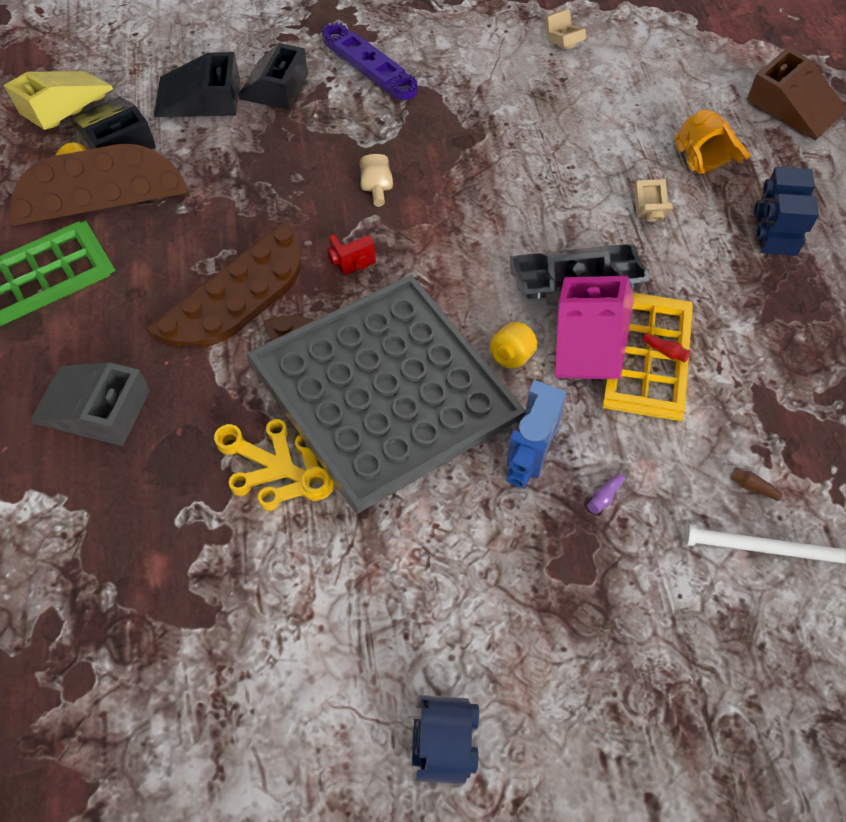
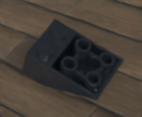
[154,52,240,117]
[70,96,156,149]

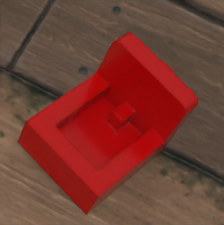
[327,234,376,276]

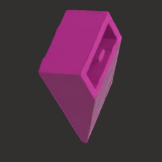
[555,276,634,379]

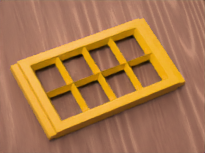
[602,292,693,422]

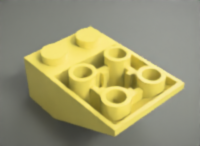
[3,71,113,130]

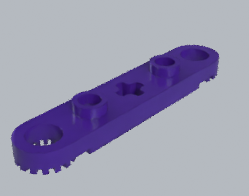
[322,22,418,100]

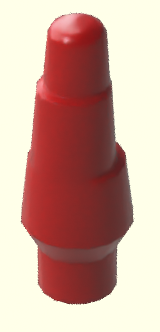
[643,333,691,363]

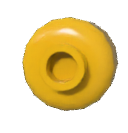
[489,321,538,369]

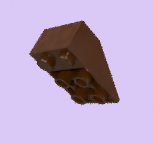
[747,47,846,141]

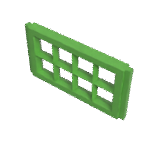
[0,221,115,326]

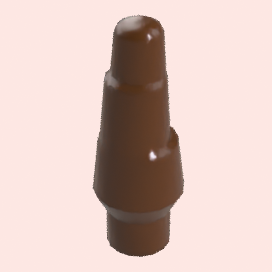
[730,467,782,501]

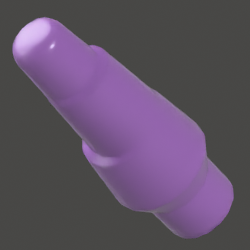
[587,473,625,514]

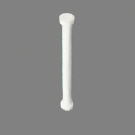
[685,524,846,564]

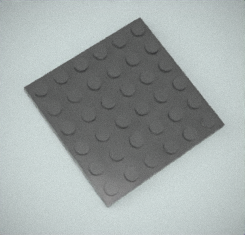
[247,274,526,514]

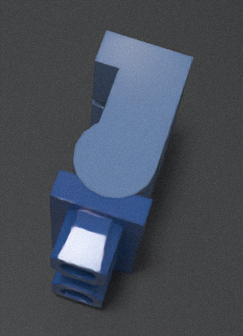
[506,380,567,489]

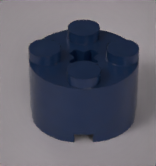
[412,695,479,784]

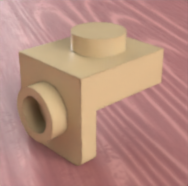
[545,9,586,49]
[634,179,673,222]

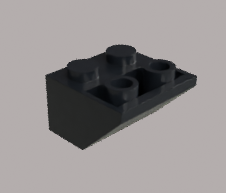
[239,43,308,110]

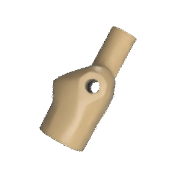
[359,154,393,207]

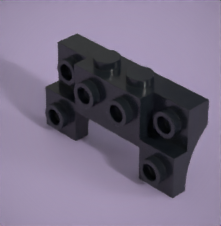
[510,244,650,299]

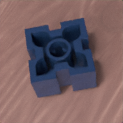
[754,167,819,256]

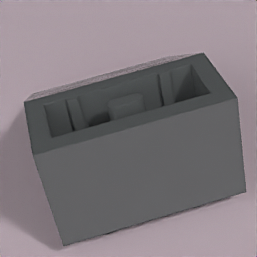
[30,362,150,446]

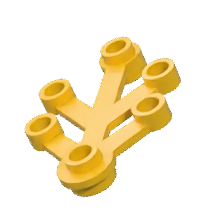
[214,419,334,511]

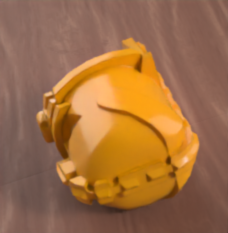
[674,109,751,174]

